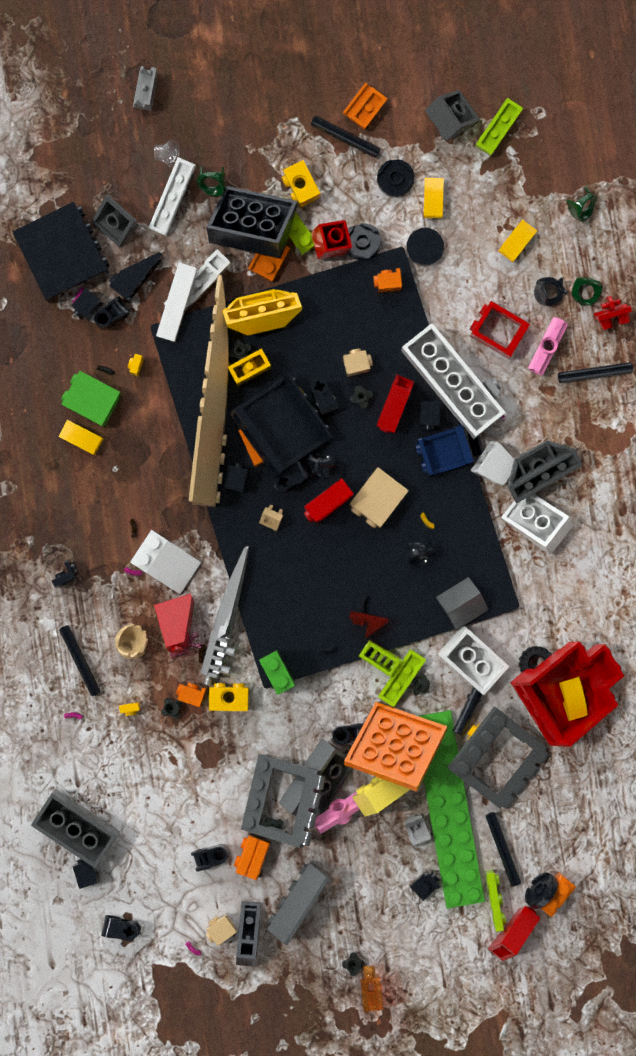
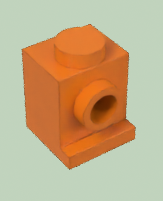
[373,268,402,293]
[176,682,207,707]

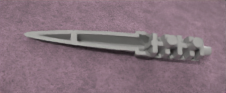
[201,546,249,686]

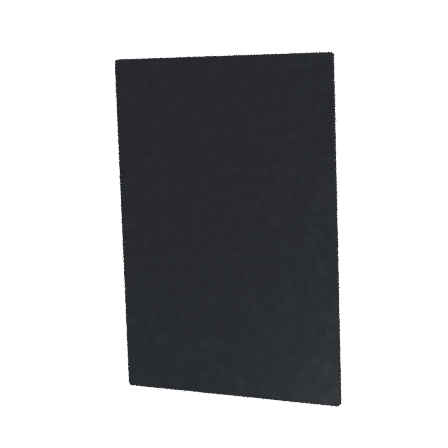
[151,247,519,689]

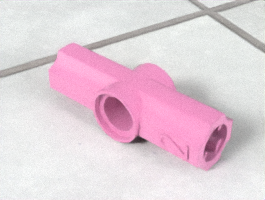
[528,317,568,376]
[314,792,360,834]

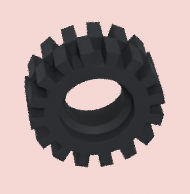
[518,646,552,673]

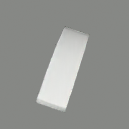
[164,249,231,311]

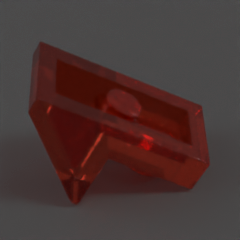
[349,611,389,638]

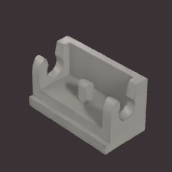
[133,66,158,111]

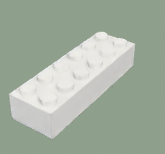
[401,323,506,439]

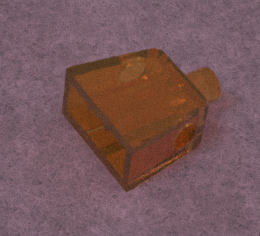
[360,965,383,1012]

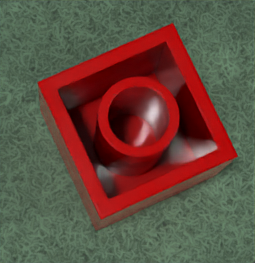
[311,220,352,260]

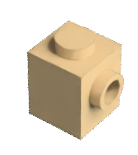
[343,349,373,377]
[206,913,237,946]

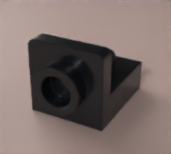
[51,560,79,588]
[410,870,441,901]

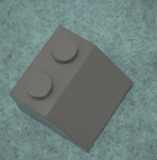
[425,90,480,141]

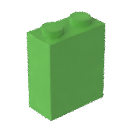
[61,371,122,428]
[259,650,295,695]

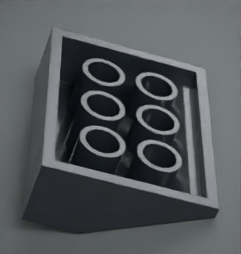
[206,186,298,258]

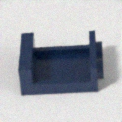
[415,425,474,477]

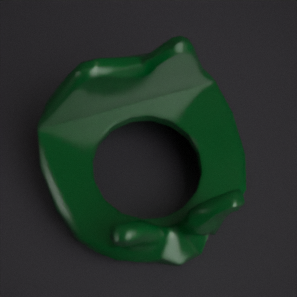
[196,167,225,196]
[566,187,597,222]
[572,277,603,306]

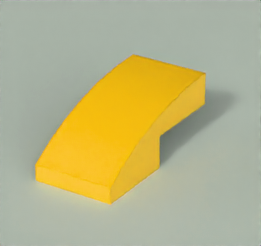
[423,178,444,219]
[498,219,537,263]
[59,420,103,455]
[559,677,588,721]

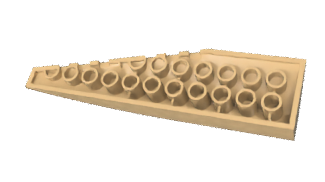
[189,275,229,507]

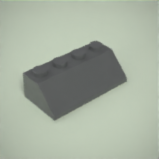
[279,738,353,817]
[30,790,120,869]
[267,861,330,946]

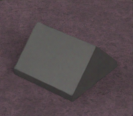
[91,194,139,247]
[436,577,489,630]

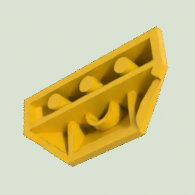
[222,289,302,336]

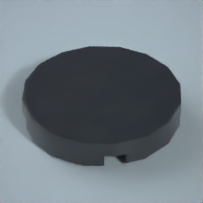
[377,159,414,198]
[347,223,382,261]
[406,228,444,266]
[525,872,558,909]

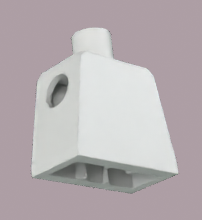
[471,441,514,486]

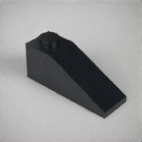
[109,252,164,302]
[236,901,261,967]

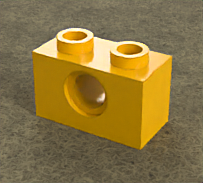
[281,160,321,208]
[228,348,271,387]
[209,683,249,711]

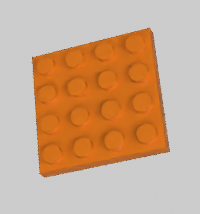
[344,702,447,791]

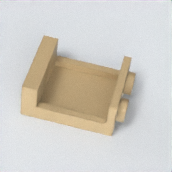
[350,468,409,529]

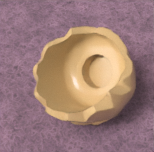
[114,624,148,659]

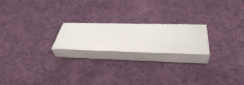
[149,157,196,236]
[156,263,198,342]

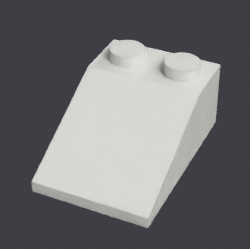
[501,494,574,555]
[131,530,201,594]
[438,626,510,695]

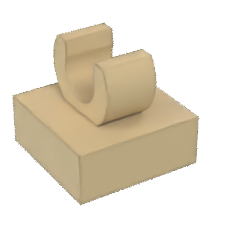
[259,505,283,531]

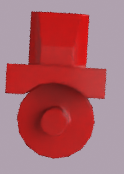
[593,296,632,330]

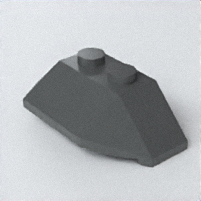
[508,440,582,503]

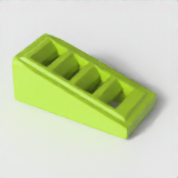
[359,640,402,677]

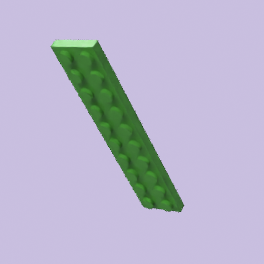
[419,710,485,909]

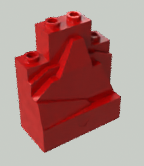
[510,641,624,747]

